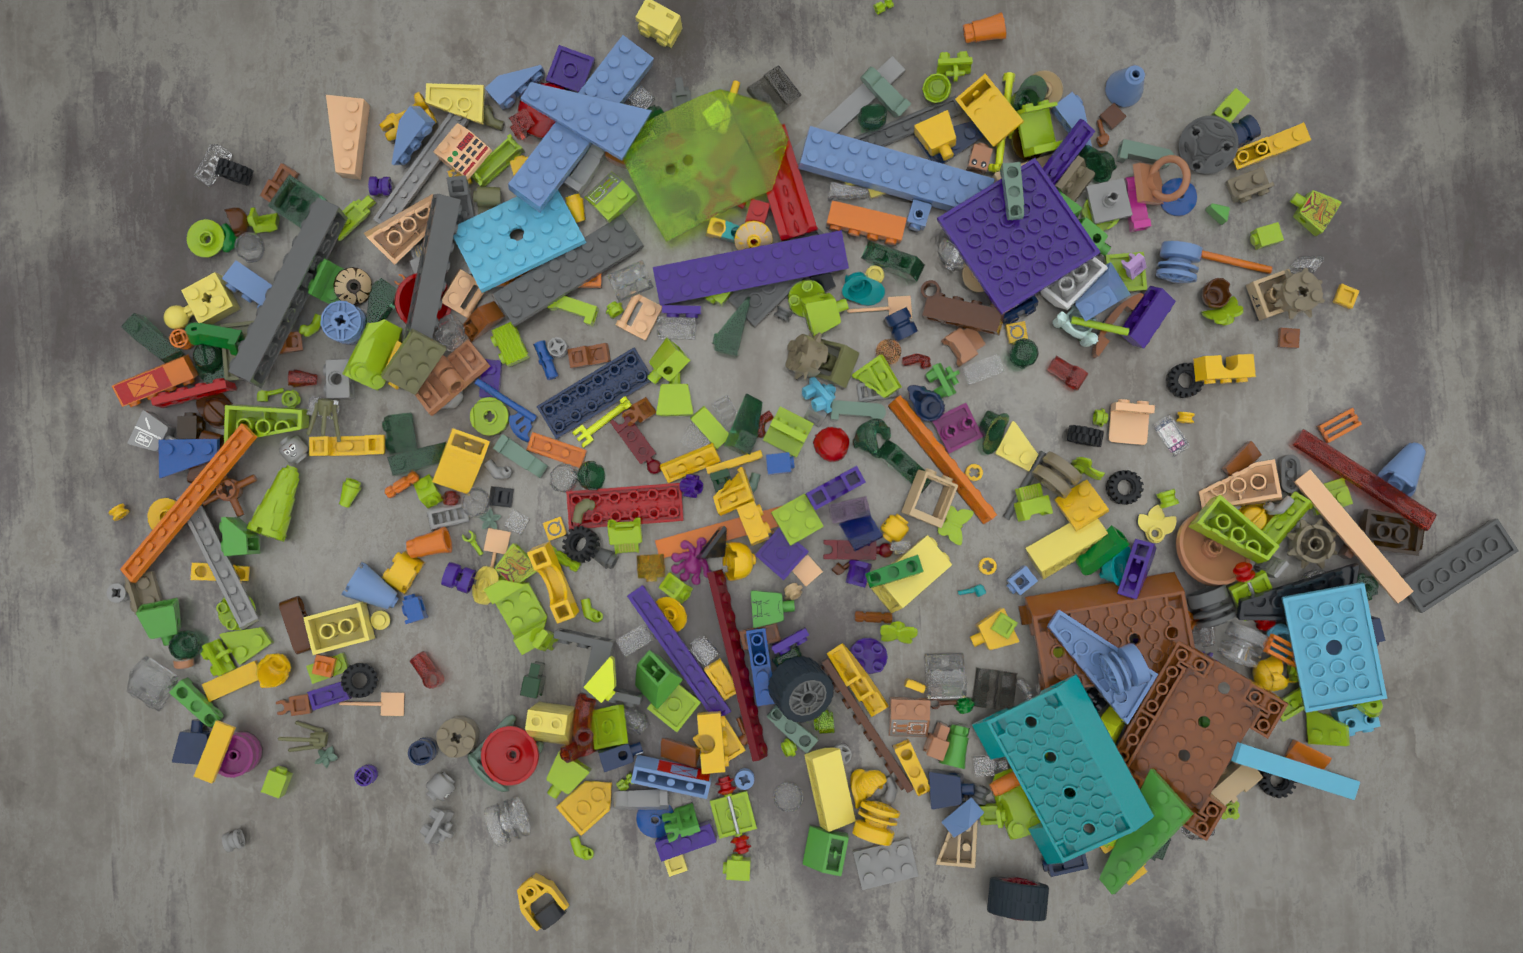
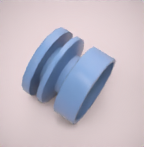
[1156,241,1203,283]
[321,301,370,345]
[1099,643,1150,695]

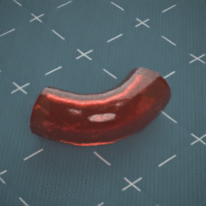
[572,693,596,746]

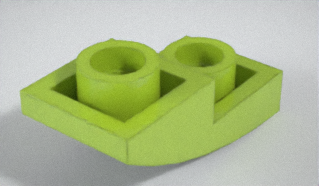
[690,406,731,449]

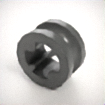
[774,306,793,322]

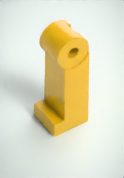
[190,562,250,581]
[893,739,930,797]

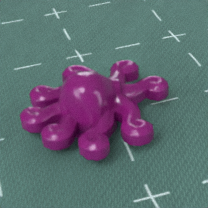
[671,537,712,585]

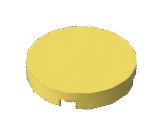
[472,566,499,605]

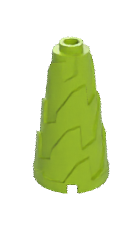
[246,465,300,542]

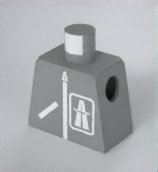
[127,410,177,452]

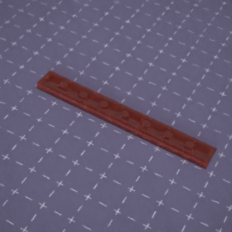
[1293,429,1437,531]

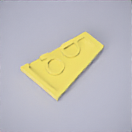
[425,83,485,125]

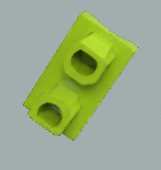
[936,51,973,82]
[200,639,236,677]

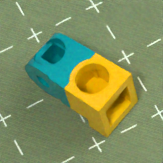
[705,216,740,243]

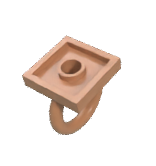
[1133,155,1191,205]

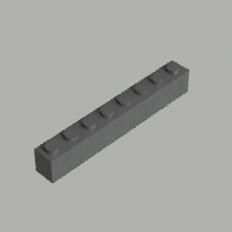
[403,194,462,341]

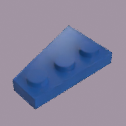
[158,439,220,478]

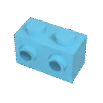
[1330,705,1381,737]

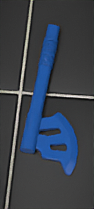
[474,378,537,442]

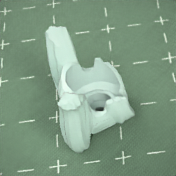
[1052,305,1098,347]

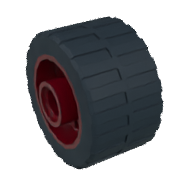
[987,877,1049,921]

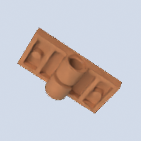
[415,339,490,416]

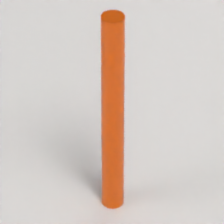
[1201,250,1272,274]

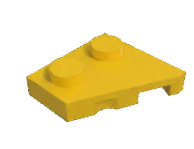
[713,467,755,516]

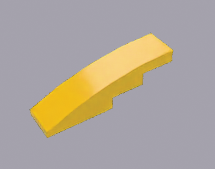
[827,643,889,717]

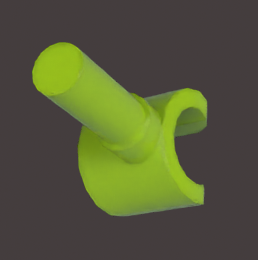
[257,388,285,402]
[462,531,484,556]

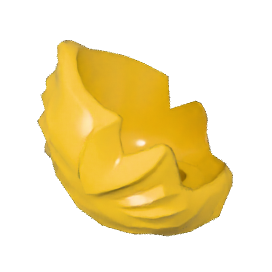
[256,653,291,688]

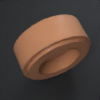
[173,657,194,669]

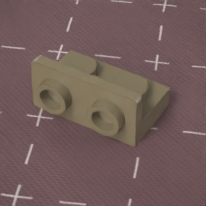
[1055,155,1095,202]
[1225,167,1275,203]
[124,571,163,615]

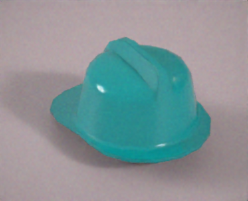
[842,272,885,306]
[1099,546,1131,586]

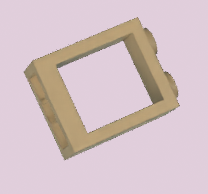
[902,468,958,528]

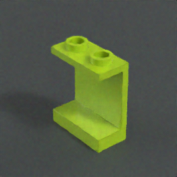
[1016,100,1063,157]

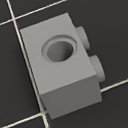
[323,359,355,400]

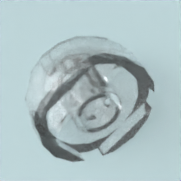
[938,237,968,271]

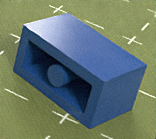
[766,452,795,476]

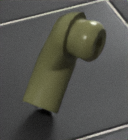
[483,105,505,131]
[572,499,595,524]

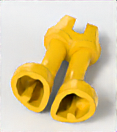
[379,92,437,141]

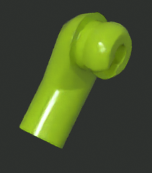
[299,313,321,337]
[581,598,603,623]
[570,835,594,860]

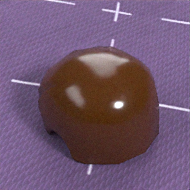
[224,207,249,237]
[1202,278,1232,309]

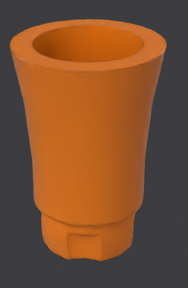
[963,12,1006,43]
[406,527,452,558]

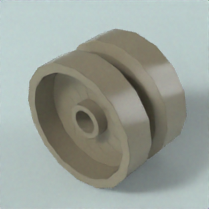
[1032,451,1082,499]

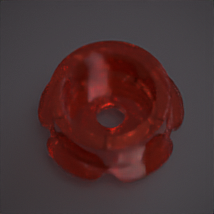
[441,491,460,505]

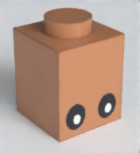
[966,143,993,175]

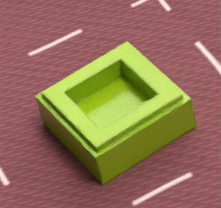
[990,612,1018,639]

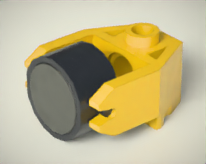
[517,873,569,931]

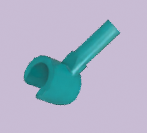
[958,584,986,597]

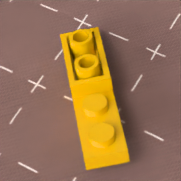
[1233,122,1311,170]

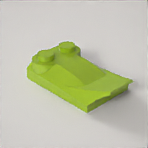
[342,319,403,391]
[990,768,1041,840]

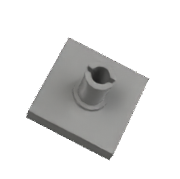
[1085,178,1132,224]

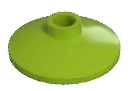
[187,219,225,258]

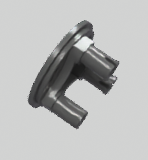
[1179,115,1239,174]

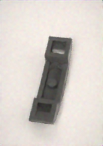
[446,175,475,254]

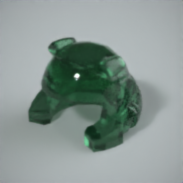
[853,418,891,458]

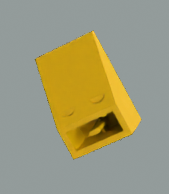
[955,73,1024,147]
[432,428,490,495]

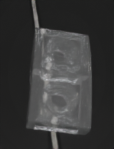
[616,623,656,657]

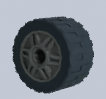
[768,656,834,723]

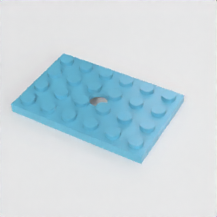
[453,190,586,293]
[1282,582,1387,712]

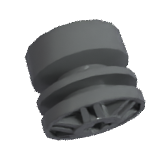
[1186,585,1237,629]

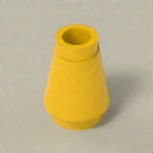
[565,194,586,223]

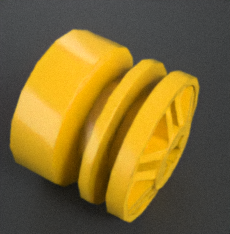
[852,800,901,846]

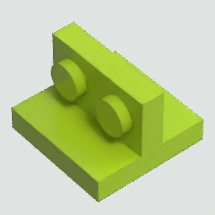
[763,406,814,458]

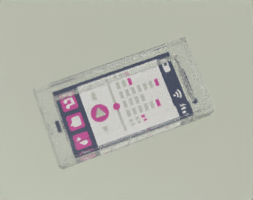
[1153,414,1191,457]

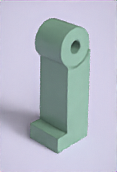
[860,66,911,118]
[1116,139,1174,169]
[1000,162,1024,220]
[830,400,886,421]
[493,434,548,478]
[766,705,819,754]

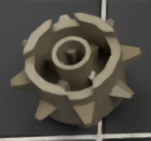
[1272,268,1325,319]
[785,332,828,380]
[1287,519,1337,569]

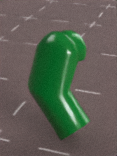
[221,223,237,253]

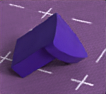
[846,560,872,588]

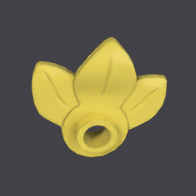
[1138,505,1177,543]

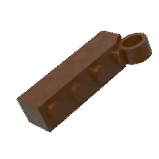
[921,280,1005,336]

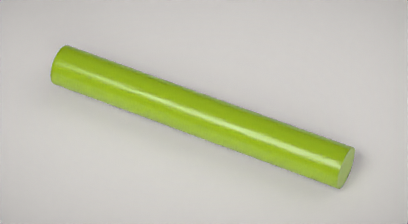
[1070,316,1129,336]

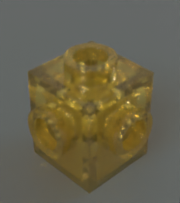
[637,554,665,582]

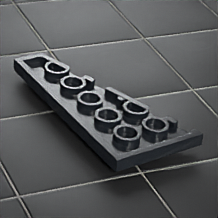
[1236,563,1359,620]

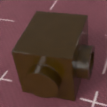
[177,412,206,439]

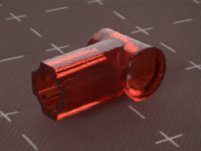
[1047,356,1088,391]
[410,651,444,689]
[559,732,597,763]

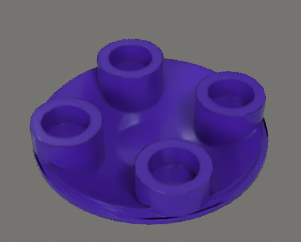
[850,638,888,674]

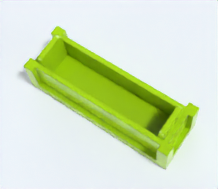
[471,134,525,187]
[1262,491,1313,545]

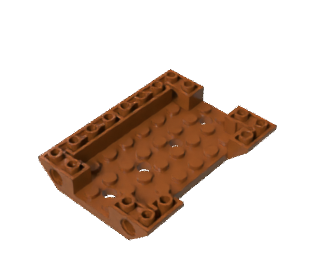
[1024,572,1195,691]
[1117,641,1289,841]

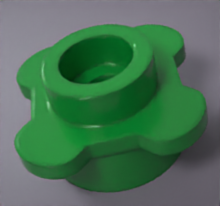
[954,697,974,714]

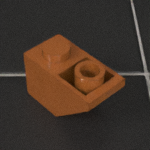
[461,301,505,342]

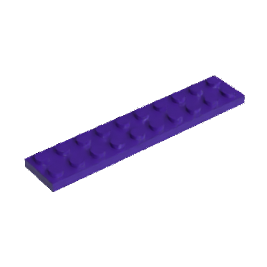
[652,230,849,306]

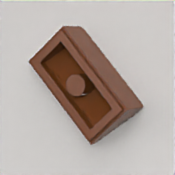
[1221,441,1262,476]
[661,738,701,767]

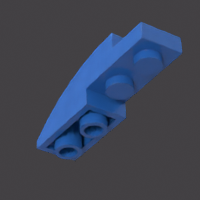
[746,628,775,706]

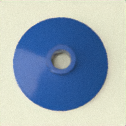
[1161,178,1197,216]
[636,805,674,838]

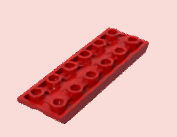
[749,124,818,242]
[566,483,684,530]

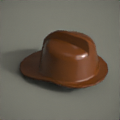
[196,393,233,430]

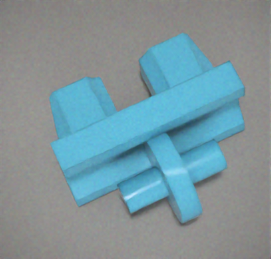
[802,377,836,413]

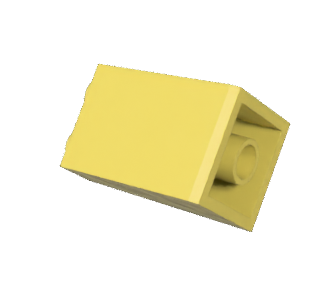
[867,535,952,613]
[525,702,577,746]

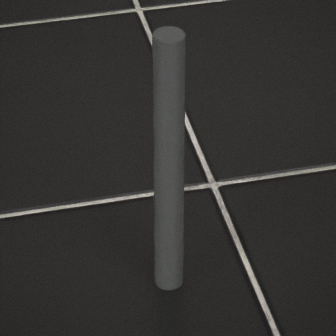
[1003,451,1047,520]

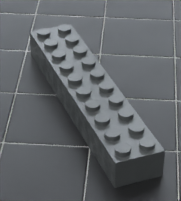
[228,197,348,389]

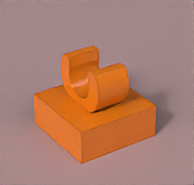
[312,654,337,678]

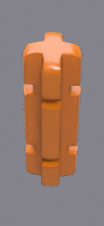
[384,471,419,498]

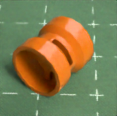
[169,329,194,350]

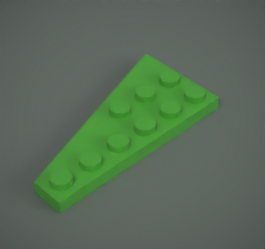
[1099,769,1194,894]

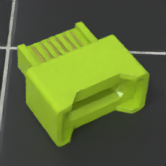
[1013,483,1053,522]
[607,518,643,554]

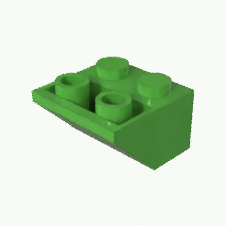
[219,517,260,556]
[635,650,683,709]
[802,826,849,876]

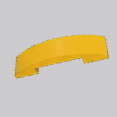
[309,435,385,456]

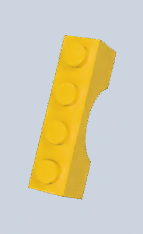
[527,541,579,624]

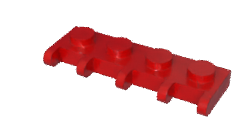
[151,378,237,408]

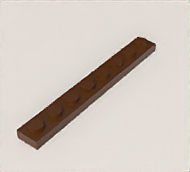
[821,657,914,793]

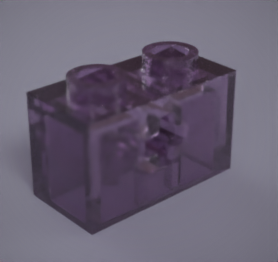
[828,496,871,524]

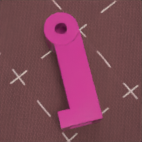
[1124,176,1152,232]

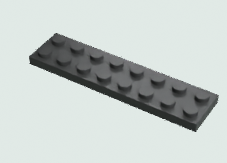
[493,214,644,327]

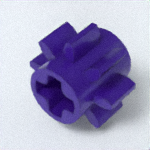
[680,474,703,498]

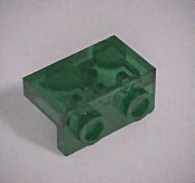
[382,413,418,455]

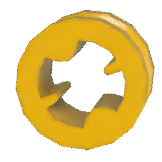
[1176,412,1195,424]
[965,464,983,481]
[108,503,129,521]
[978,557,997,575]

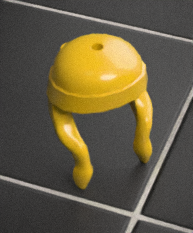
[1252,656,1297,692]

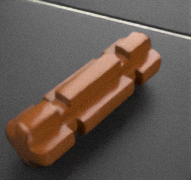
[855,611,892,623]

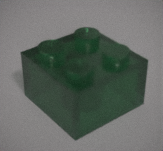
[268,175,328,227]

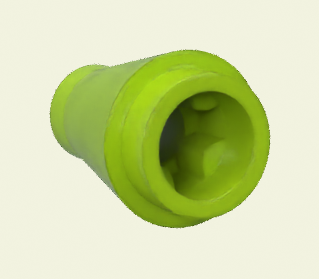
[339,478,361,508]

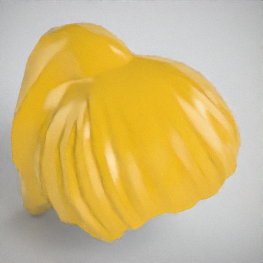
[850,769,887,809]

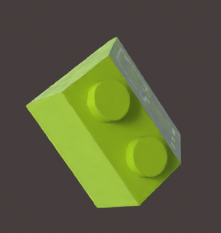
[584,171,638,223]

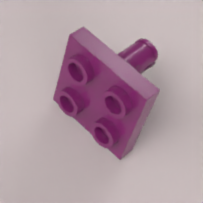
[932,403,983,454]

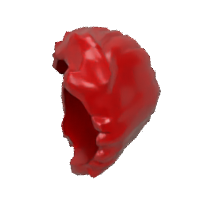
[813,427,849,462]

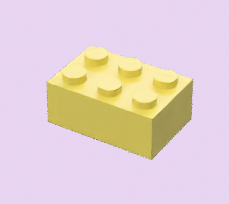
[303,602,375,655]

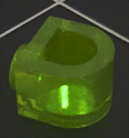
[814,709,835,734]

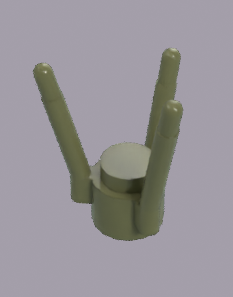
[306,398,341,443]
[278,721,328,752]

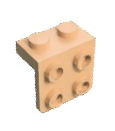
[1108,399,1155,445]

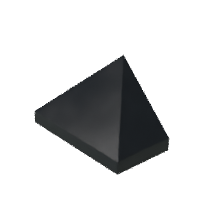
[696,526,727,560]

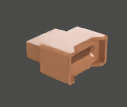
[941,327,986,367]
[923,721,950,761]

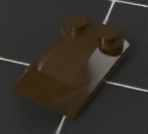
[1359,509,1425,556]

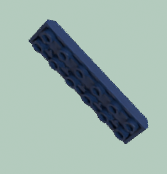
[536,347,651,439]

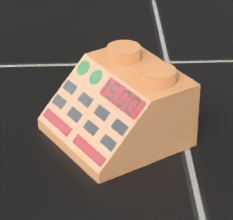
[433,123,492,179]

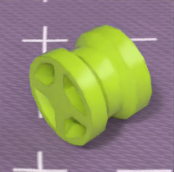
[1156,488,1179,509]

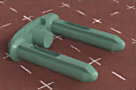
[467,715,544,792]

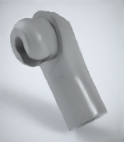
[441,391,463,409]
[1263,495,1295,515]

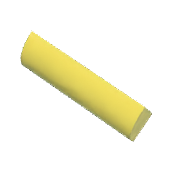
[1026,519,1108,579]
[804,747,856,832]

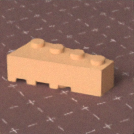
[326,95,370,180]
[364,194,433,265]

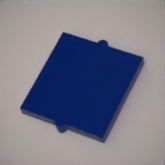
[840,510,883,551]

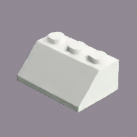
[1040,258,1108,310]

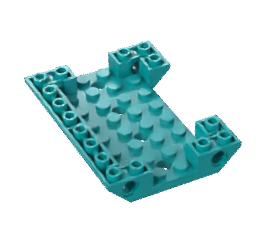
[972,674,1154,864]

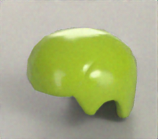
[922,73,952,103]

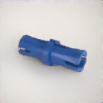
[533,340,559,380]

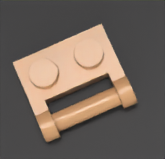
[441,269,487,318]
[615,291,662,341]

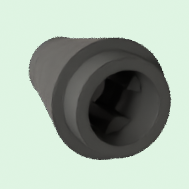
[593,546,618,569]

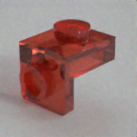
[509,109,535,140]

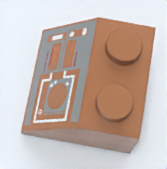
[889,697,930,737]

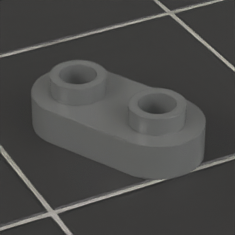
[1279,455,1301,493]

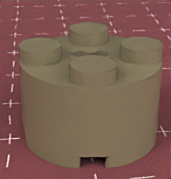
[436,716,480,758]

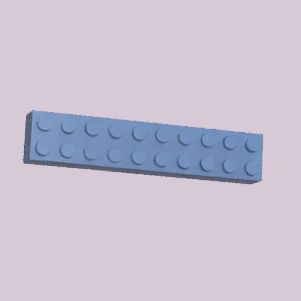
[508,35,654,213]
[798,126,994,211]

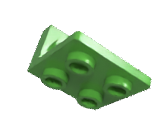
[308,258,352,304]

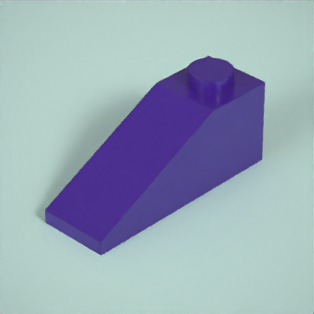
[1117,538,1157,600]

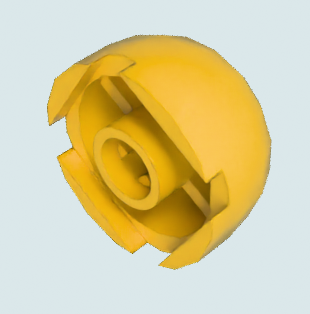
[722,542,756,581]

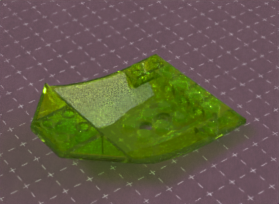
[623,89,788,242]

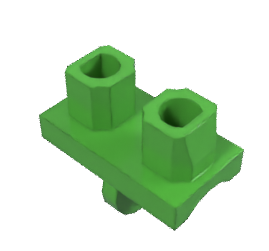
[926,363,960,397]

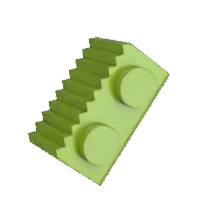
[490,322,530,367]

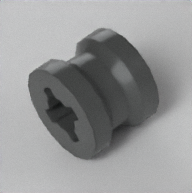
[967,783,991,805]

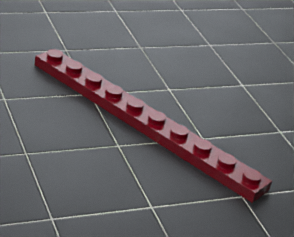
[707,569,768,762]

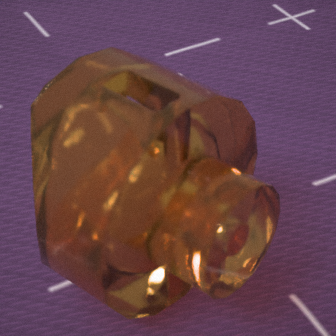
[875,339,901,365]

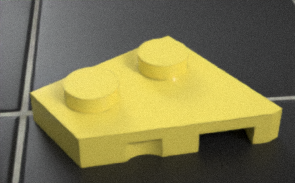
[994,421,1038,472]

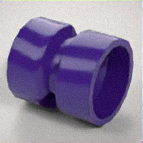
[441,562,476,594]

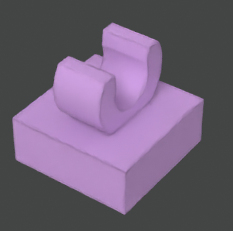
[1121,253,1147,280]

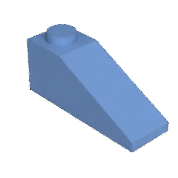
[1051,92,1092,155]

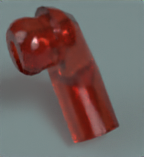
[903,353,931,369]
[753,410,774,438]

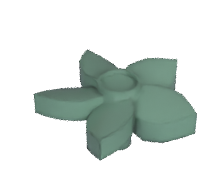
[478,508,501,529]
[314,746,338,768]

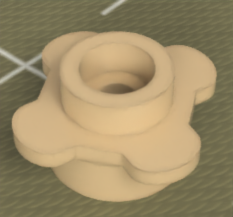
[784,583,803,601]

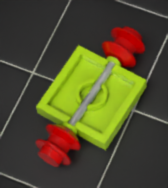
[1228,562,1276,631]
[710,775,757,854]

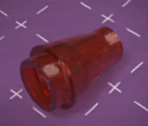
[288,369,317,388]

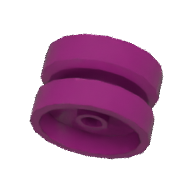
[218,731,262,778]

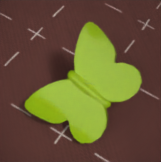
[1201,296,1244,325]
[937,506,974,545]
[880,621,918,644]

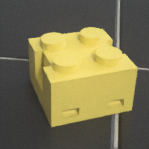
[635,0,683,48]

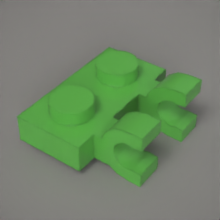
[662,803,700,843]

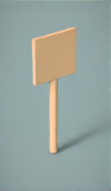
[847,296,912,319]
[484,528,511,568]
[771,530,823,586]
[339,692,405,716]

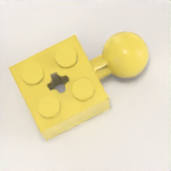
[164,272,241,330]

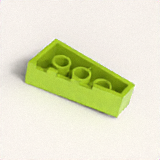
[224,404,309,444]
[1188,495,1280,564]

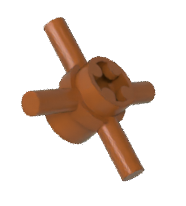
[202,474,257,518]

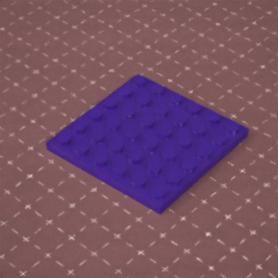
[937,158,1101,315]

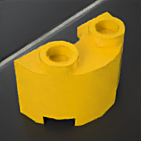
[382,551,425,595]

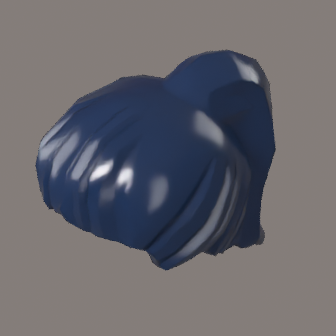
[907,385,945,422]

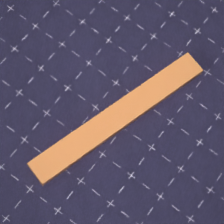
[1294,469,1414,604]

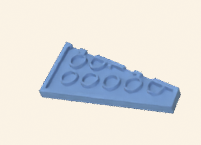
[521,82,652,161]
[1047,610,1158,725]

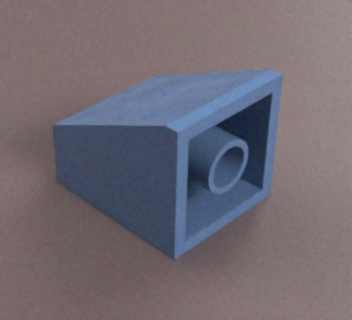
[1076,262,1131,321]

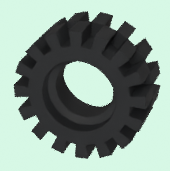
[215,158,254,186]
[1166,362,1204,398]
[1067,425,1104,447]
[1106,470,1144,505]
[562,526,600,563]
[341,663,378,698]
[1258,771,1297,798]

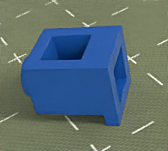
[402,593,428,624]

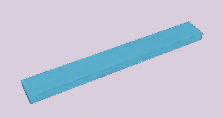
[1231,742,1360,800]

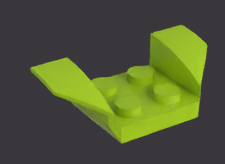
[484,580,547,655]

